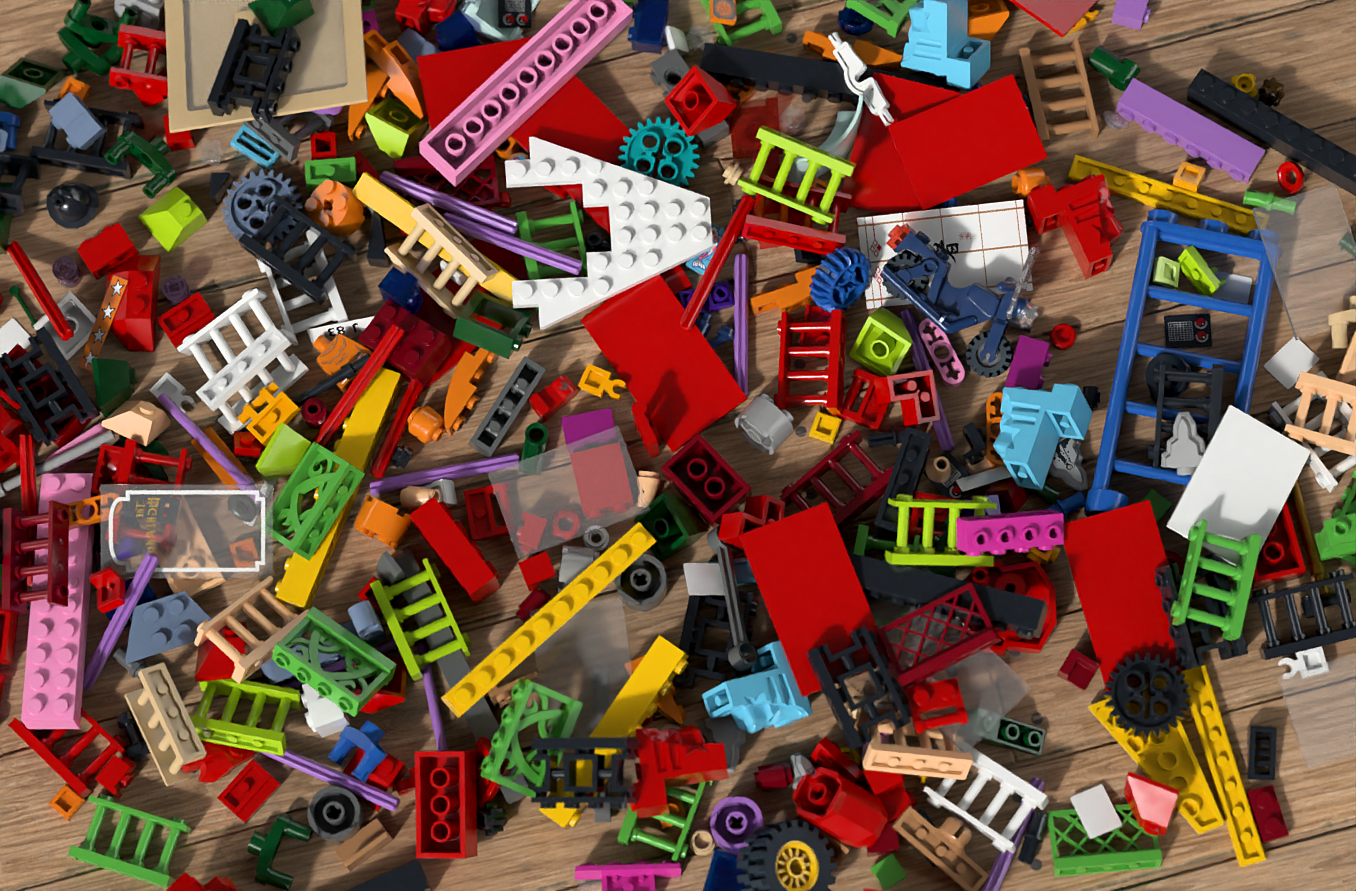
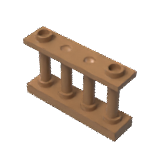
[1018,38,1102,149]

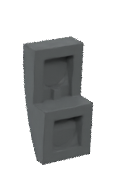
[376,551,405,587]

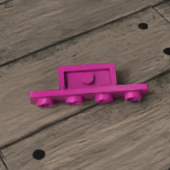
[575,860,681,891]

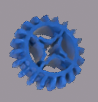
[809,246,872,313]

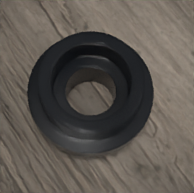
[392,443,413,468]

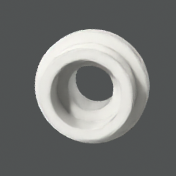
[583,526,609,551]

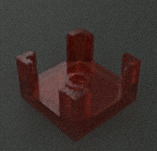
[729,97,783,159]

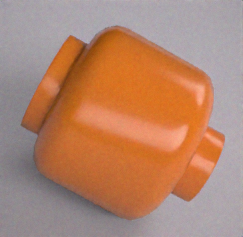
[1011,167,1051,201]
[407,406,446,444]

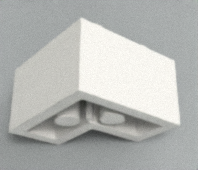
[300,684,351,738]

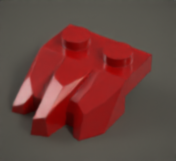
[181,715,255,783]

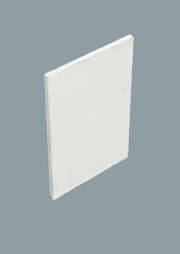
[1166,405,1311,566]

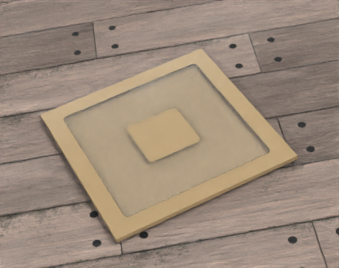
[165,0,368,133]

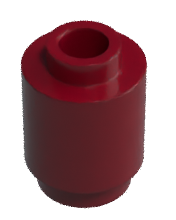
[301,398,330,429]
[515,589,553,623]
[753,761,793,792]

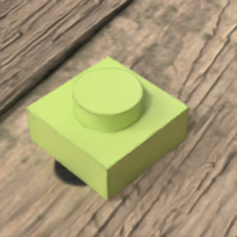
[1152,256,1180,289]

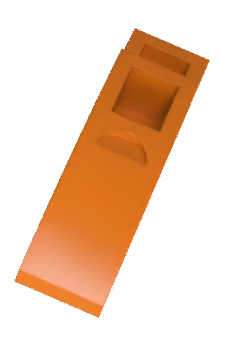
[364,29,428,120]
[803,30,903,72]
[750,265,820,316]
[444,348,498,436]

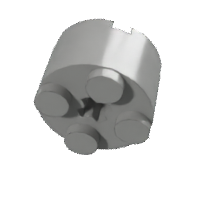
[734,393,794,455]
[557,545,599,594]

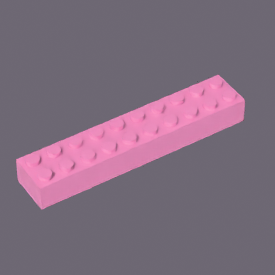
[420,0,633,187]
[21,473,96,729]

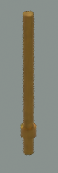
[1290,480,1330,597]

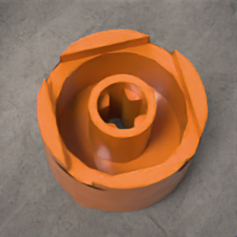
[305,179,366,236]
[354,495,412,549]

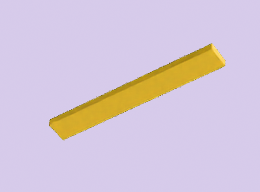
[1067,154,1269,237]
[351,172,520,305]
[1179,659,1267,868]

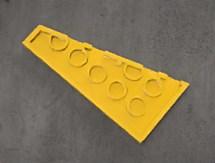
[1088,678,1225,835]

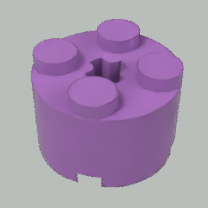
[710,796,764,854]

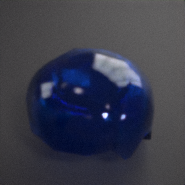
[837,3,875,36]

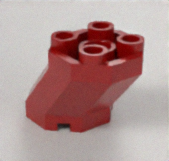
[792,767,888,848]

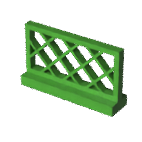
[1047,804,1162,877]

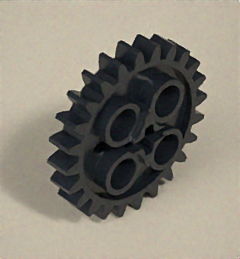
[1103,653,1191,739]

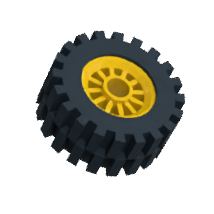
[737,820,837,891]

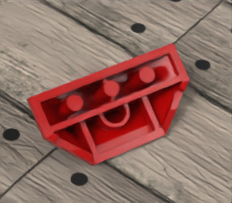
[105,255,161,352]

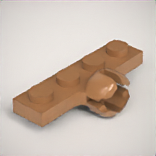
[891,806,990,891]

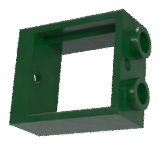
[453,290,533,359]

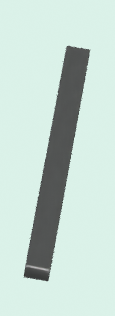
[391,546,528,805]

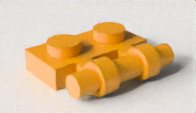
[237,381,301,446]

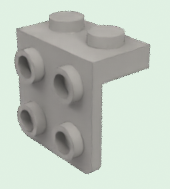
[114,0,165,31]

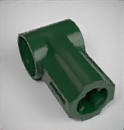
[1087,45,1141,91]
[519,423,549,476]

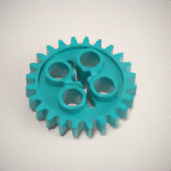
[618,117,700,187]

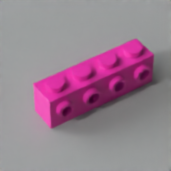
[956,510,1064,556]

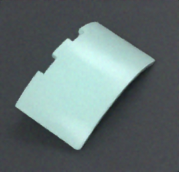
[786,94,863,183]

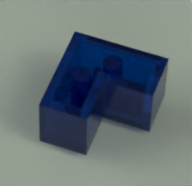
[435,9,483,52]

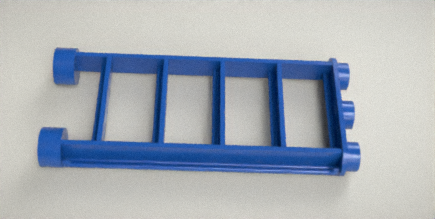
[1084,209,1282,517]

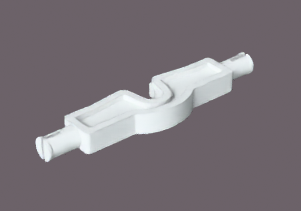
[828,32,894,126]

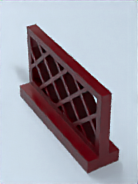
[393,152,500,214]
[877,582,1002,688]

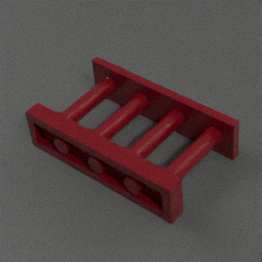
[779,430,893,533]
[2,500,70,614]

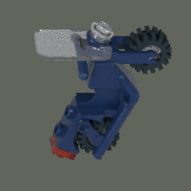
[880,223,1041,378]

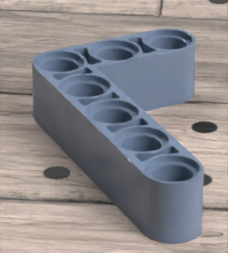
[261,600,386,687]

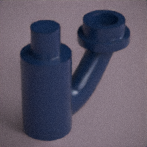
[695,312,735,349]

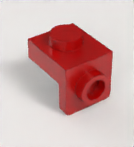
[90,567,125,613]

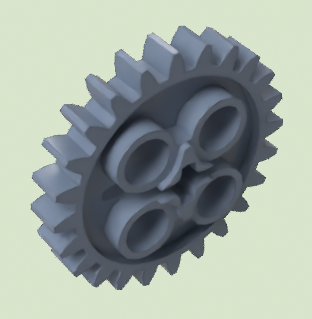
[222,169,304,248]

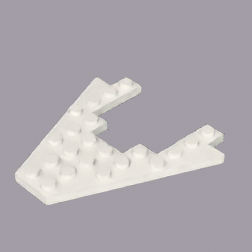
[505,137,713,330]

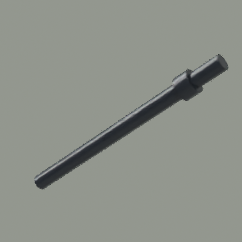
[240,353,370,432]

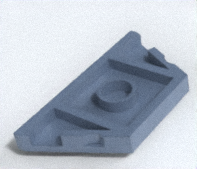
[125,591,211,664]

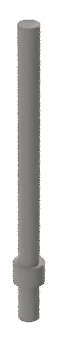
[0,430,116,498]

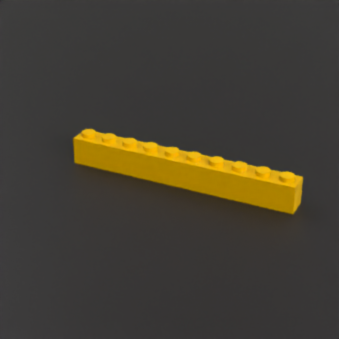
[275,367,404,611]
[441,522,656,718]

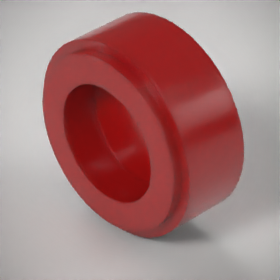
[1050,323,1076,350]

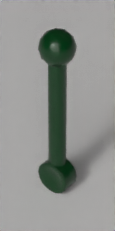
[9,286,39,329]

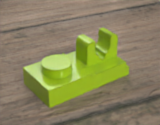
[1175,245,1226,297]

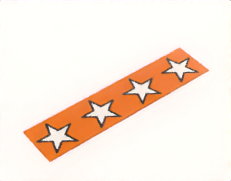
[78,275,128,372]

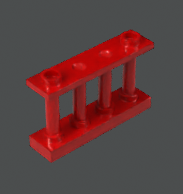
[109,23,168,96]
[741,175,852,255]
[774,310,847,415]
[106,439,193,553]
[8,708,128,799]

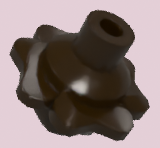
[1258,77,1285,107]

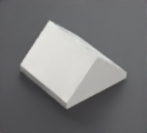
[33,291,96,361]

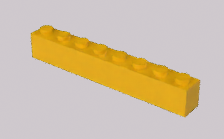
[539,635,689,830]

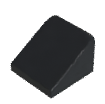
[210,172,233,205]

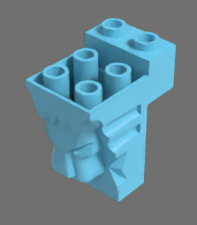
[901,0,990,90]
[993,383,1093,490]
[702,641,813,734]

